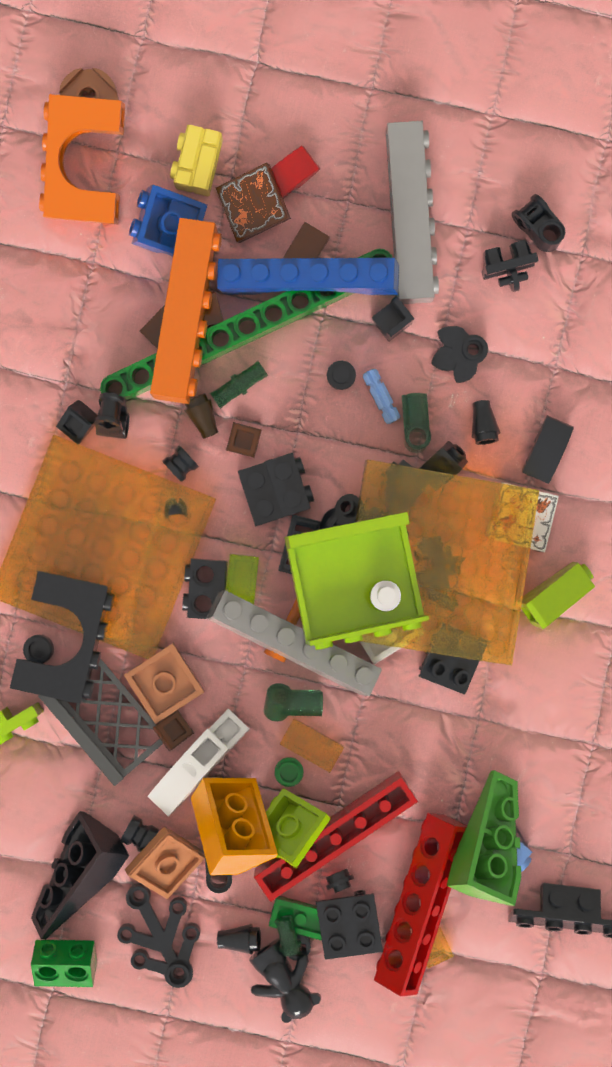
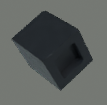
[371,296,414,342]

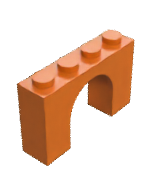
[39,94,125,225]

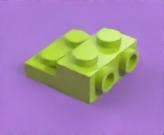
[266,788,331,868]

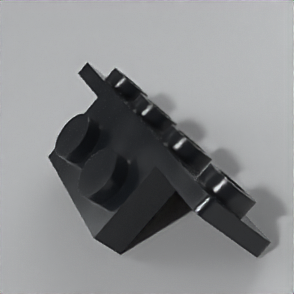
[508,883,612,938]

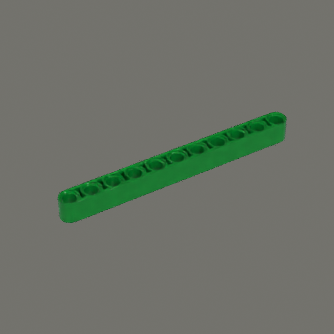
[100,248,392,401]

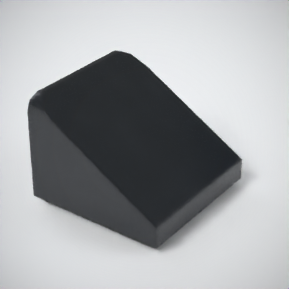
[56,400,97,445]

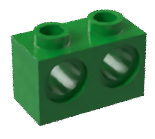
[31,940,97,987]

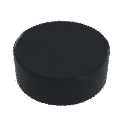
[23,634,54,663]

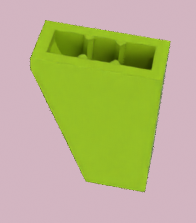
[516,562,595,629]

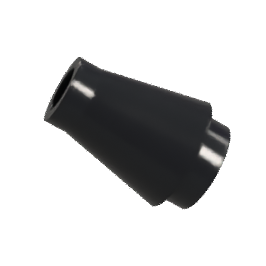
[472,400,501,445]
[217,924,261,954]

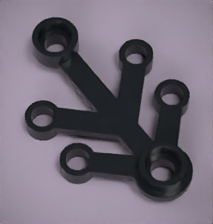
[117,883,201,988]

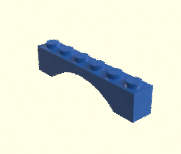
[217,258,399,295]

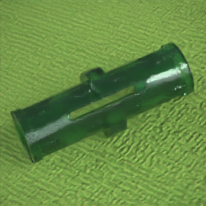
[210,360,268,409]

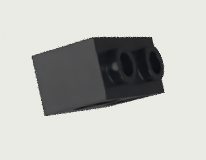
[182,558,228,619]

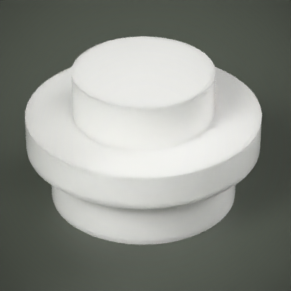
[370,581,401,611]

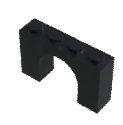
[10,571,115,704]

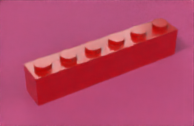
[254,771,418,902]

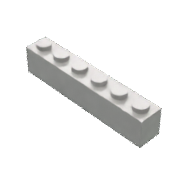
[386,121,439,304]
[206,590,382,696]

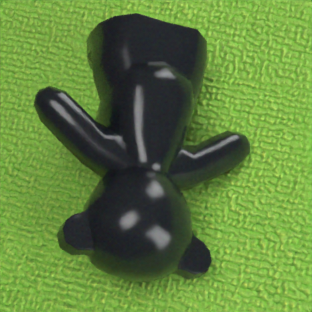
[249,938,321,1023]

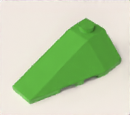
[447,770,522,906]

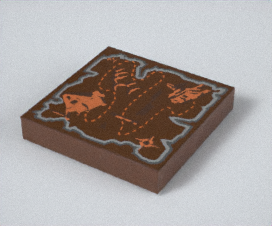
[216,163,291,243]

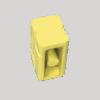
[170,124,223,197]

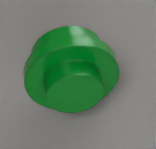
[274,757,304,787]

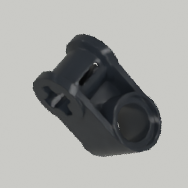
[512,194,566,252]
[94,393,130,439]

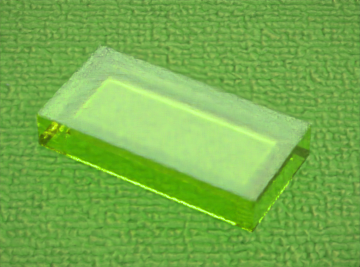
[226,554,259,604]

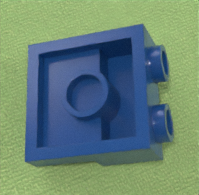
[129,185,207,256]

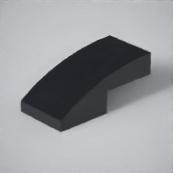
[522,415,574,484]

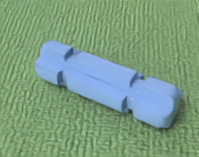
[363,369,400,424]

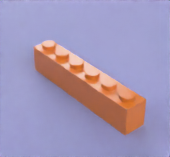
[150,218,222,404]

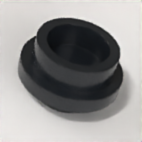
[327,361,356,390]
[326,869,354,893]

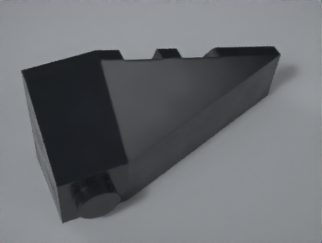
[31,811,130,940]

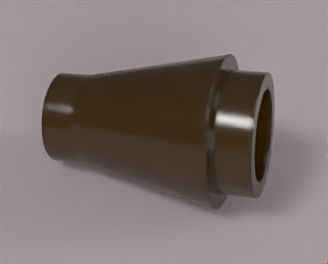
[184,393,219,439]

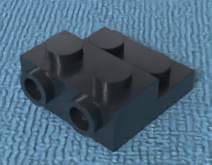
[238,453,314,527]

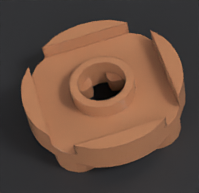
[59,68,119,100]

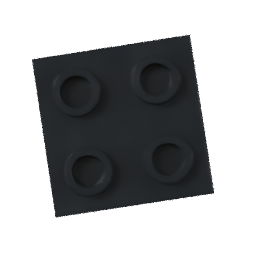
[419,622,488,695]
[316,890,383,960]

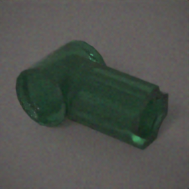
[401,393,431,453]
[263,683,323,722]

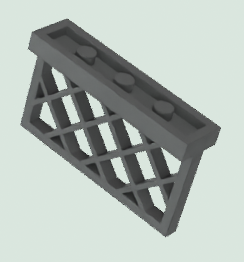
[38,658,163,786]

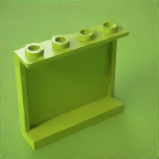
[284,512,429,650]

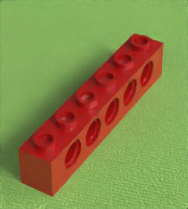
[374,813,467,997]

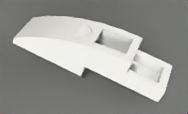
[148,709,250,817]

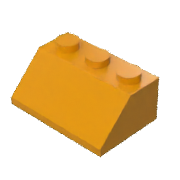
[191,778,278,875]

